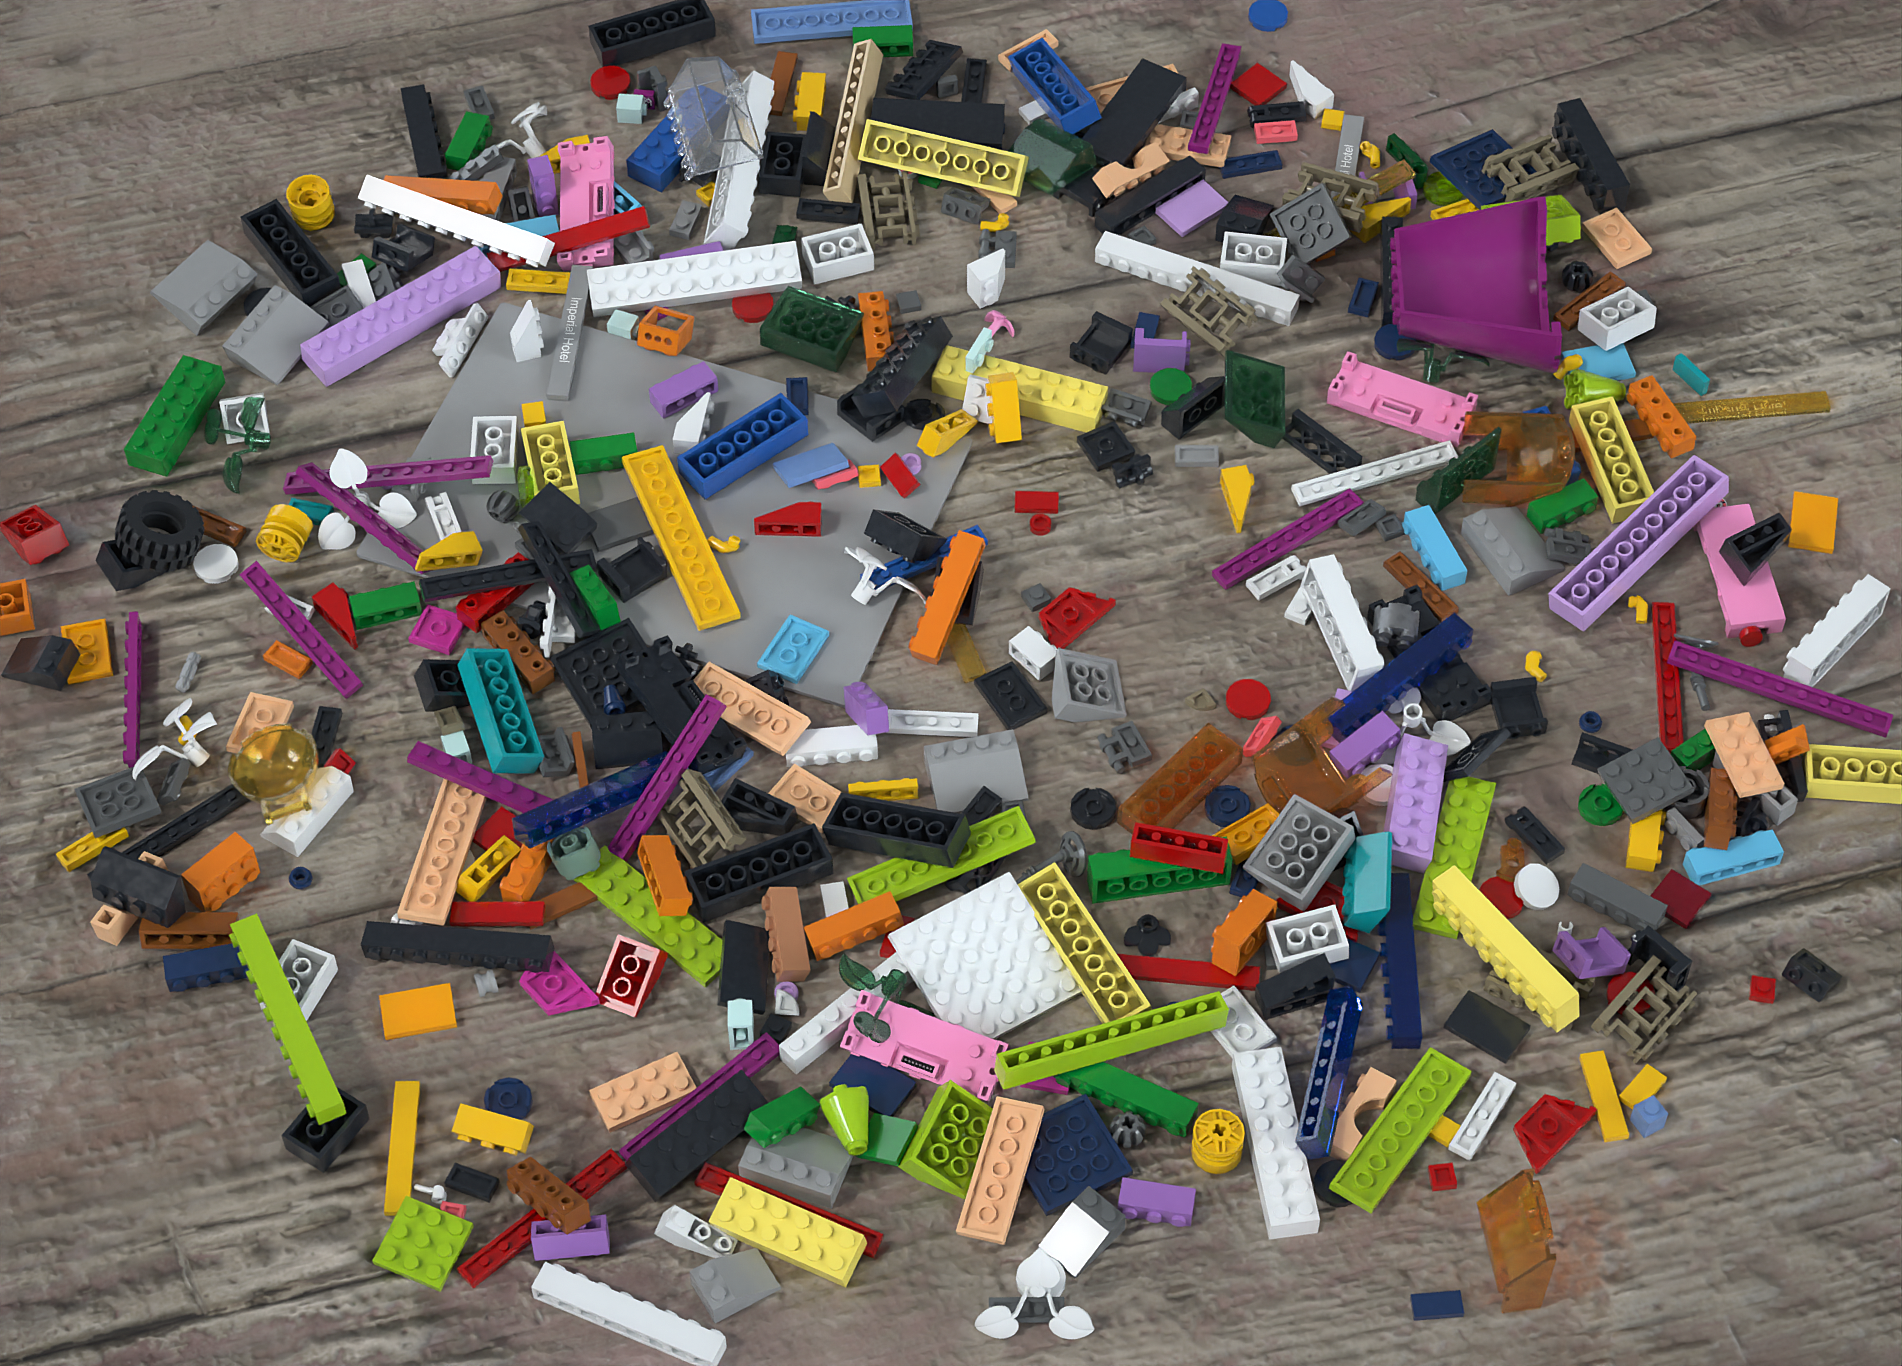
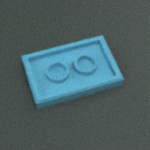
[1561,343,1636,381]
[757,614,829,684]

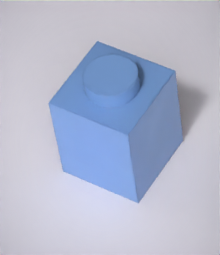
[1630,1095,1668,1138]

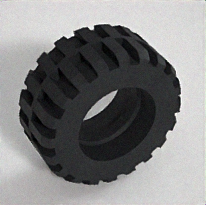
[115,490,204,572]

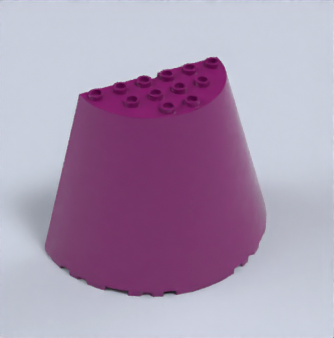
[1390,196,1562,373]

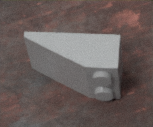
[690,1248,781,1323]

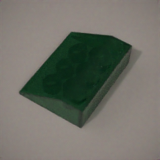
[1008,118,1097,195]
[760,286,864,372]
[1225,350,1285,448]
[1415,427,1502,515]

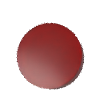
[1029,514,1051,536]
[1739,626,1763,647]

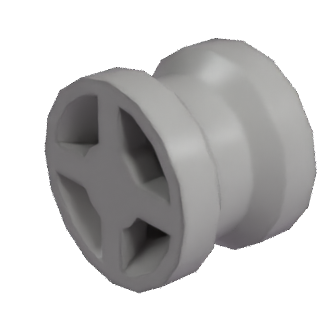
[474,969,498,997]

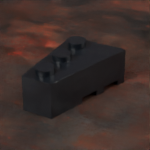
[1719,512,1792,586]
[721,778,798,836]
[1255,952,1335,1020]

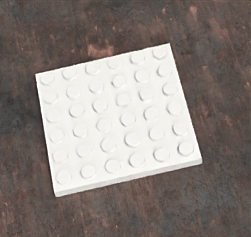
[888,872,1081,1040]

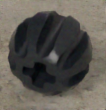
[1562,261,1593,292]

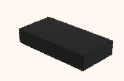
[444,1163,500,1203]

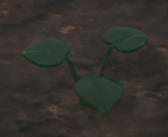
[1397,338,1490,383]
[204,397,271,494]
[839,953,935,1043]

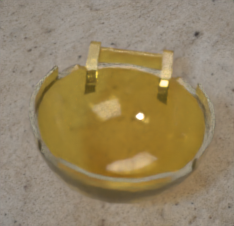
[228,724,319,826]

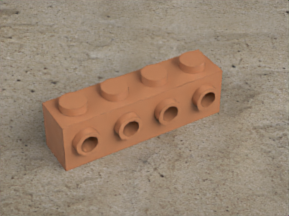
[761,887,811,982]

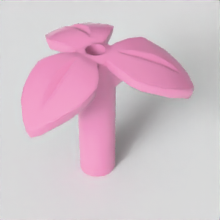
[985,310,1014,337]

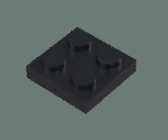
[1077,421,1135,472]

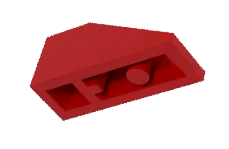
[754,501,822,537]
[311,582,358,650]

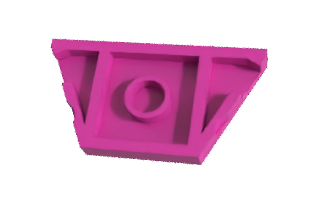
[519,951,600,1016]

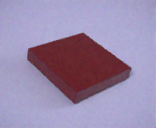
[1650,869,1712,929]

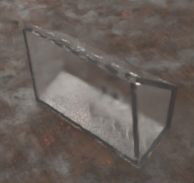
[664,56,764,181]

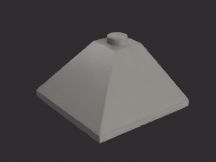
[1052,648,1127,722]

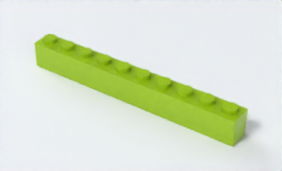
[229,913,346,1125]
[994,991,1229,1090]

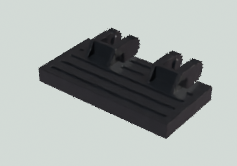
[884,40,963,100]

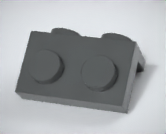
[637,65,669,112]
[367,263,405,301]
[1101,388,1152,427]
[538,727,575,777]

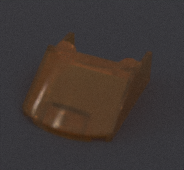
[1462,411,1575,507]
[1252,696,1393,814]
[1476,1168,1556,1313]

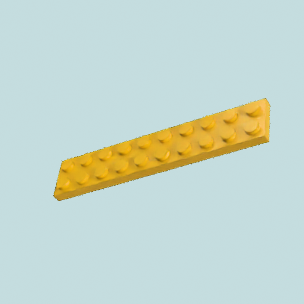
[622,445,741,631]

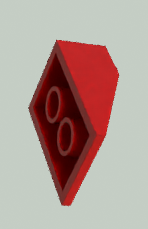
[0,504,69,565]
[595,934,669,1017]

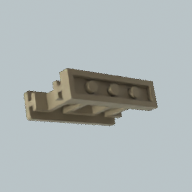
[1482,134,1579,202]
[1282,162,1380,233]
[857,171,920,250]
[1160,266,1258,358]
[656,769,747,869]
[1484,947,1596,1030]
[1591,955,1698,1064]

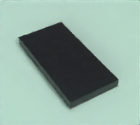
[717,919,770,1015]

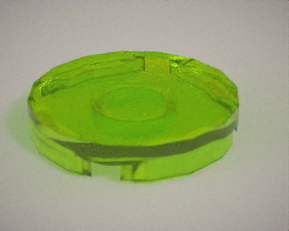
[1423,171,1463,206]
[518,465,534,509]

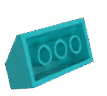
[1342,831,1392,933]

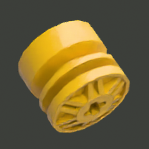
[286,174,335,231]
[256,504,313,562]
[1191,1109,1245,1174]

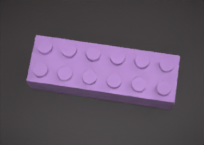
[1383,733,1448,874]

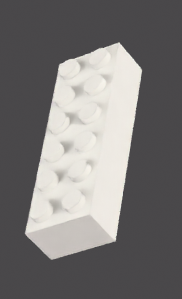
[1301,554,1384,693]
[1783,574,1891,687]

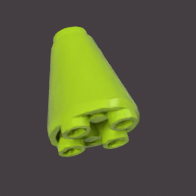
[1564,369,1626,409]
[820,1084,869,1156]

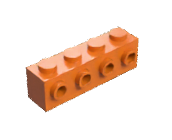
[858,291,894,371]
[1627,375,1697,459]
[499,815,564,902]
[637,835,693,916]
[803,891,904,961]

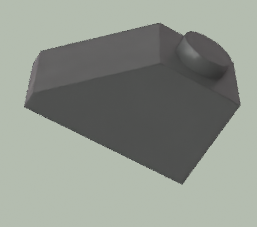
[506,186,535,222]

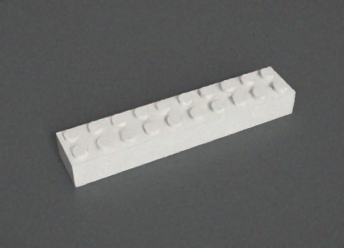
[704,70,775,251]
[587,241,802,317]

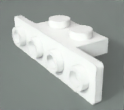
[432,303,488,377]
[540,586,576,658]

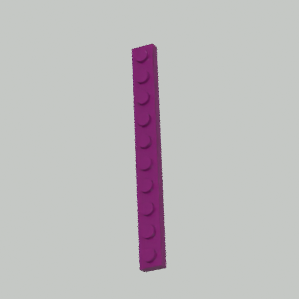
[283,455,493,495]
[1667,641,1893,738]

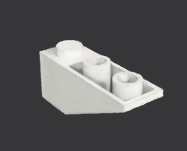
[1289,60,1334,119]
[510,300,544,362]
[673,392,714,454]
[654,1205,738,1258]

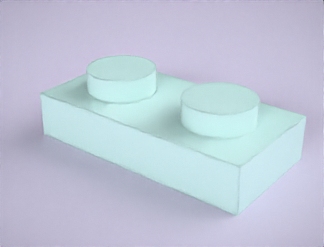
[966,327,994,373]

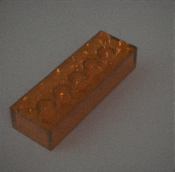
[1117,723,1243,834]

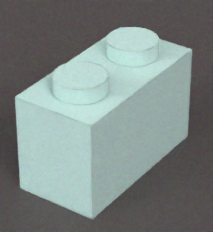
[728,999,754,1050]

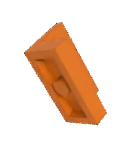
[1764,724,1810,765]

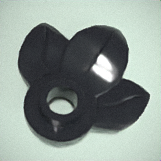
[1124,914,1171,957]

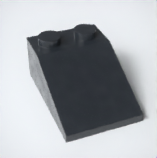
[1215,195,1274,243]
[519,482,597,554]
[95,532,167,591]
[932,557,984,626]
[1,635,81,691]
[414,659,470,712]

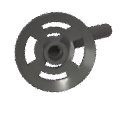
[1674,634,1719,711]
[1015,831,1087,884]

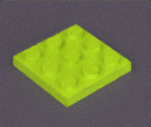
[372,1196,474,1292]

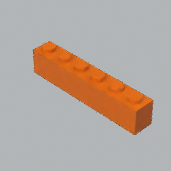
[383,175,503,215]
[909,530,986,665]

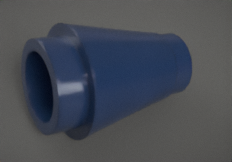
[604,685,626,715]

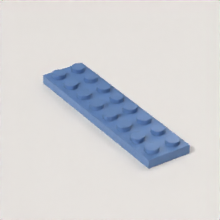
[751,0,913,44]

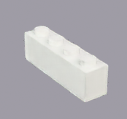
[786,725,878,767]

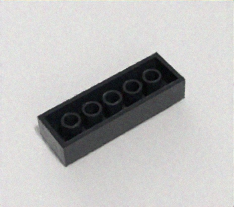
[588,0,716,67]
[1552,98,1630,215]
[240,199,341,307]
[851,316,953,418]
[822,792,971,868]
[685,823,834,923]
[625,1069,769,1202]

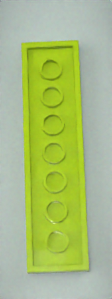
[1411,777,1496,940]
[847,806,1036,904]
[574,845,723,988]
[1329,1047,1472,1214]

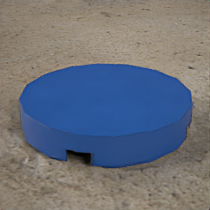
[1248,0,1288,32]

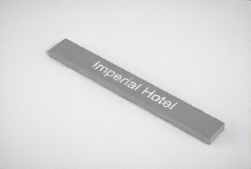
[1331,114,1364,210]
[546,265,593,401]

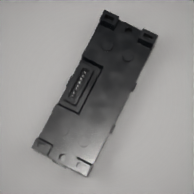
[1076,58,1187,167]
[870,98,1005,150]
[1367,585,1492,721]
[616,635,747,775]

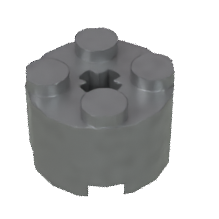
[1372,603,1419,650]
[1663,766,1709,820]

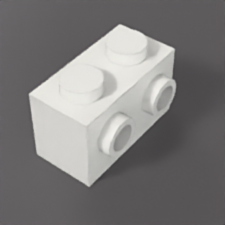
[1009,626,1057,681]

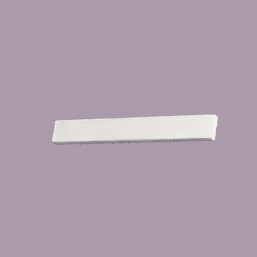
[1291,440,1459,507]

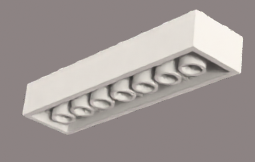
[1232,1047,1320,1240]

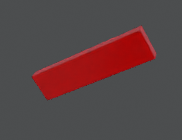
[449,901,546,926]

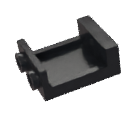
[1052,158,1115,217]
[371,224,435,272]
[1070,311,1133,375]
[837,384,904,442]
[597,536,668,603]
[1490,677,1548,739]
[1628,925,1692,992]

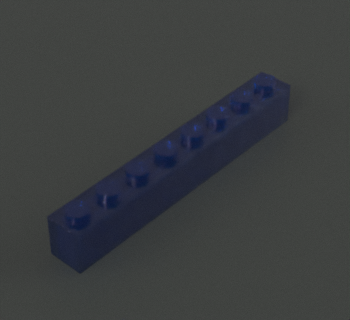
[1322,612,1473,743]
[512,751,684,848]
[1378,873,1422,1049]
[1295,986,1363,1160]

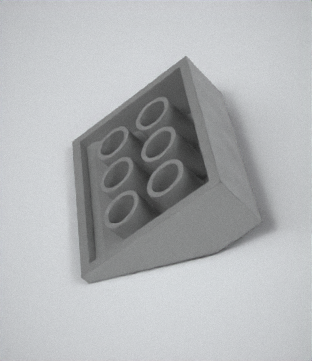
[150,240,258,336]
[222,285,330,385]
[1461,506,1565,596]
[924,729,1029,814]
[1243,794,1356,911]
[738,1128,853,1209]

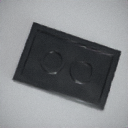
[974,661,1048,730]
[1443,728,1511,782]
[1443,990,1531,1064]

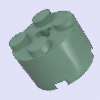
[547,825,601,880]

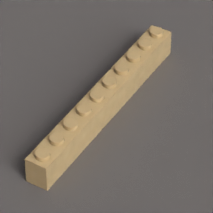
[823,39,883,203]

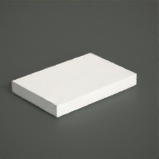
[1210,986,1277,1059]

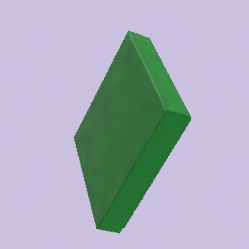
[855,1113,918,1167]

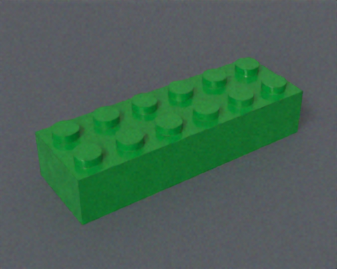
[124,355,226,477]
[1087,836,1232,904]

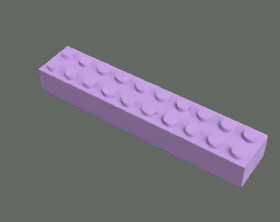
[300,246,501,387]
[1548,455,1729,632]

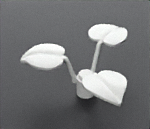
[496,102,547,158]
[318,448,417,550]
[844,546,927,605]
[1371,673,1471,765]
[132,698,217,781]
[975,1247,1094,1339]

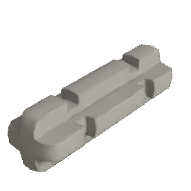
[175,652,201,693]

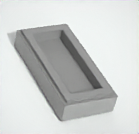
[1175,445,1219,467]

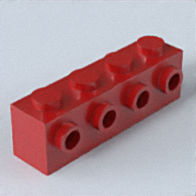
[455,552,534,634]
[1130,822,1228,874]

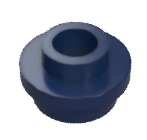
[1579,711,1602,733]
[289,867,313,889]

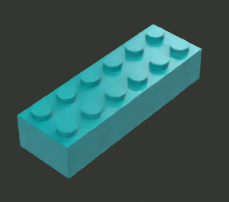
[458,648,544,774]

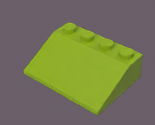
[1481,195,1581,246]
[899,1080,993,1199]

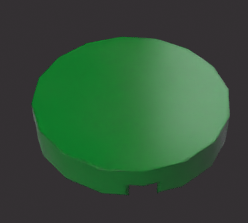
[1150,368,1192,405]
[1578,784,1624,826]

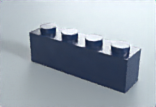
[163,943,249,992]

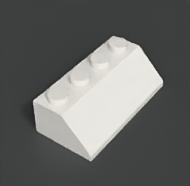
[260,766,354,857]

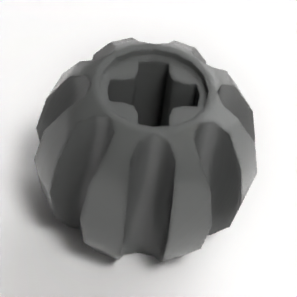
[486,490,519,523]
[1110,1111,1146,1148]

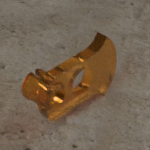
[1496,838,1525,882]

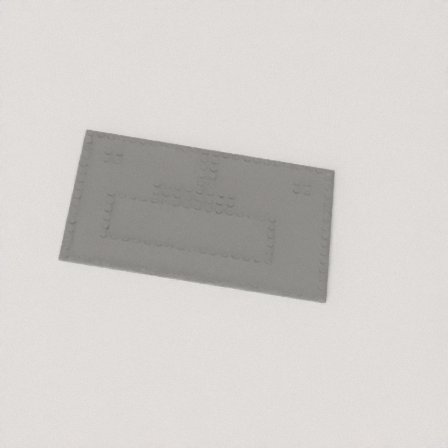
[357,302,972,708]

